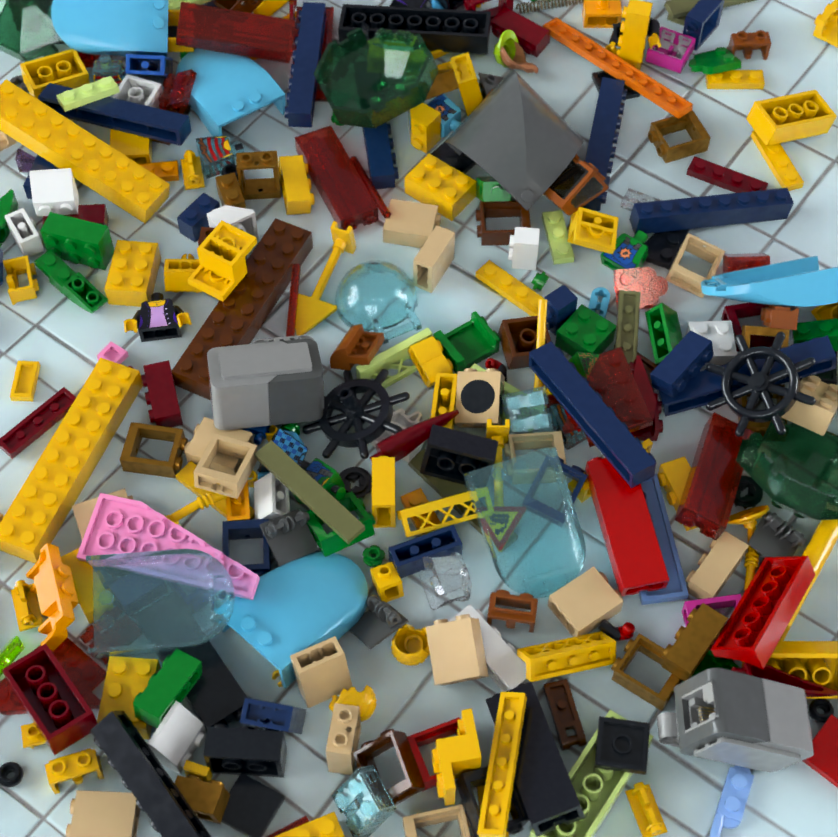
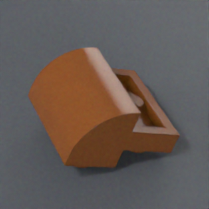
[330,324,385,370]

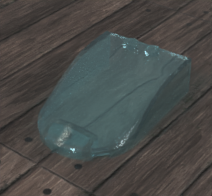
[463,446,586,598]
[86,549,235,659]

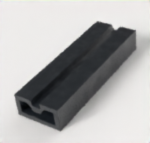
[134,591,247,731]
[486,682,585,837]

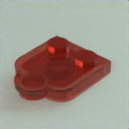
[613,266,668,311]

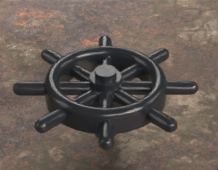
[706,332,816,437]
[302,369,410,459]

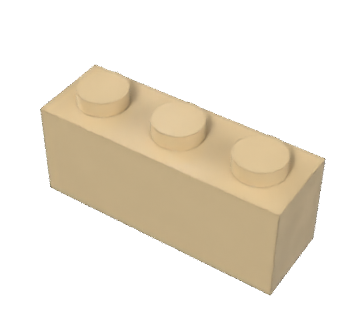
[686,531,749,599]

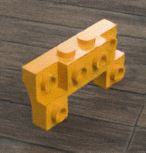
[26,543,79,651]

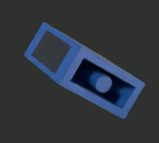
[126,54,173,78]

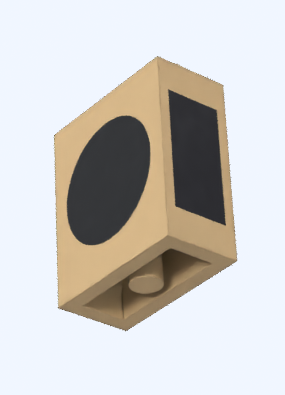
[454,368,505,428]

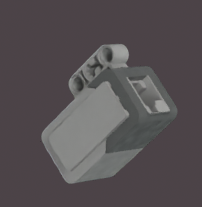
[207,335,324,430]
[657,668,814,772]

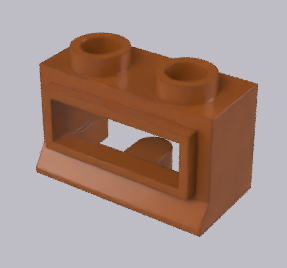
[727,30,771,60]
[761,305,799,330]
[487,590,538,633]

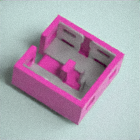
[646,27,696,73]

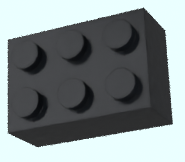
[420,424,498,488]
[203,724,287,778]

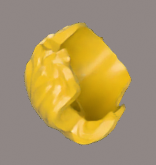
[391,624,430,666]
[329,685,377,722]

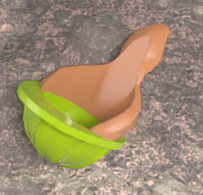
[493,30,539,73]

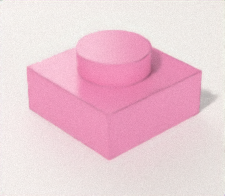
[97,342,128,364]

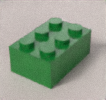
[40,212,114,270]

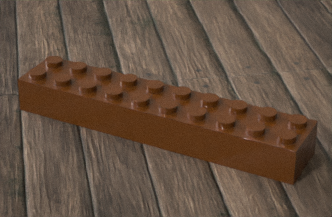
[172,218,313,400]

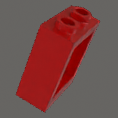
[407,717,460,791]

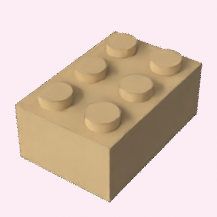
[782,375,838,436]

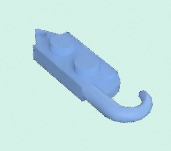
[710,765,754,837]

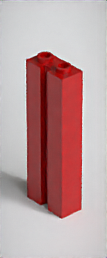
[585,457,669,597]

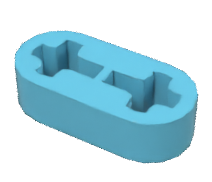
[588,287,610,319]

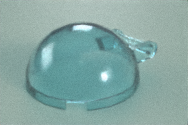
[335,260,422,345]

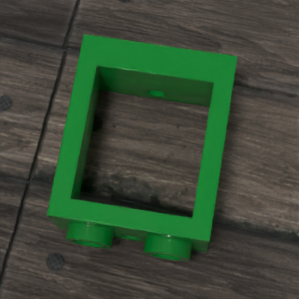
[306,491,375,557]

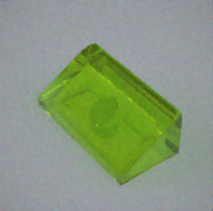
[0,636,24,676]

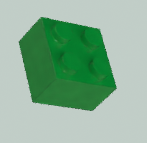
[555,304,617,356]

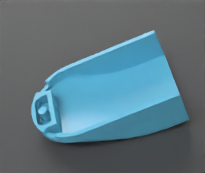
[51,0,168,56]
[176,45,286,146]
[701,256,838,307]
[215,552,368,688]

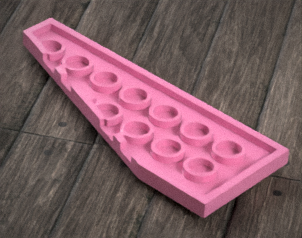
[76,493,260,600]

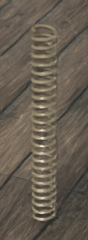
[516,0,584,14]

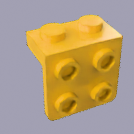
[813,0,838,48]

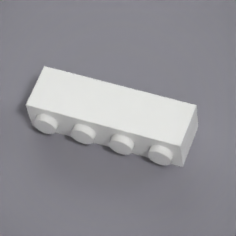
[448,605,530,692]

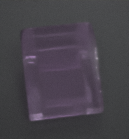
[15,149,35,172]

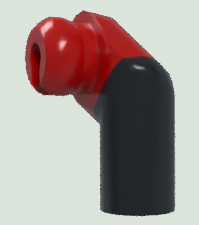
[485,358,507,382]
[598,619,635,641]

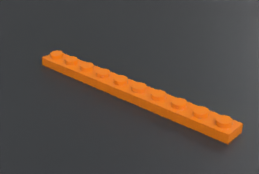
[543,17,693,119]

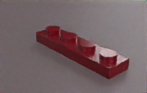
[686,156,769,193]
[0,387,76,459]

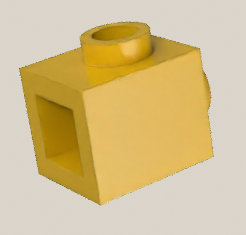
[370,562,404,602]

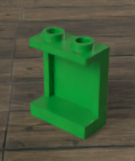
[433,311,500,374]

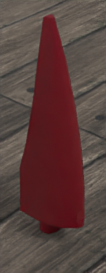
[369,410,459,462]
[731,663,838,697]

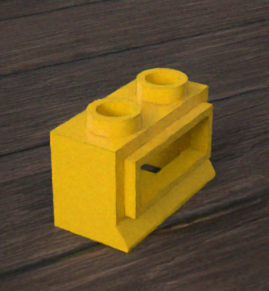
[3,255,40,305]
[45,748,104,794]

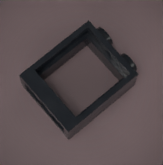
[455,767,529,837]

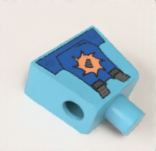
[427,94,462,138]

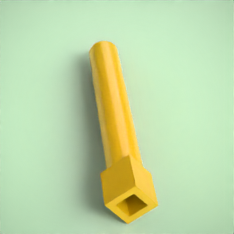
[779,511,838,641]

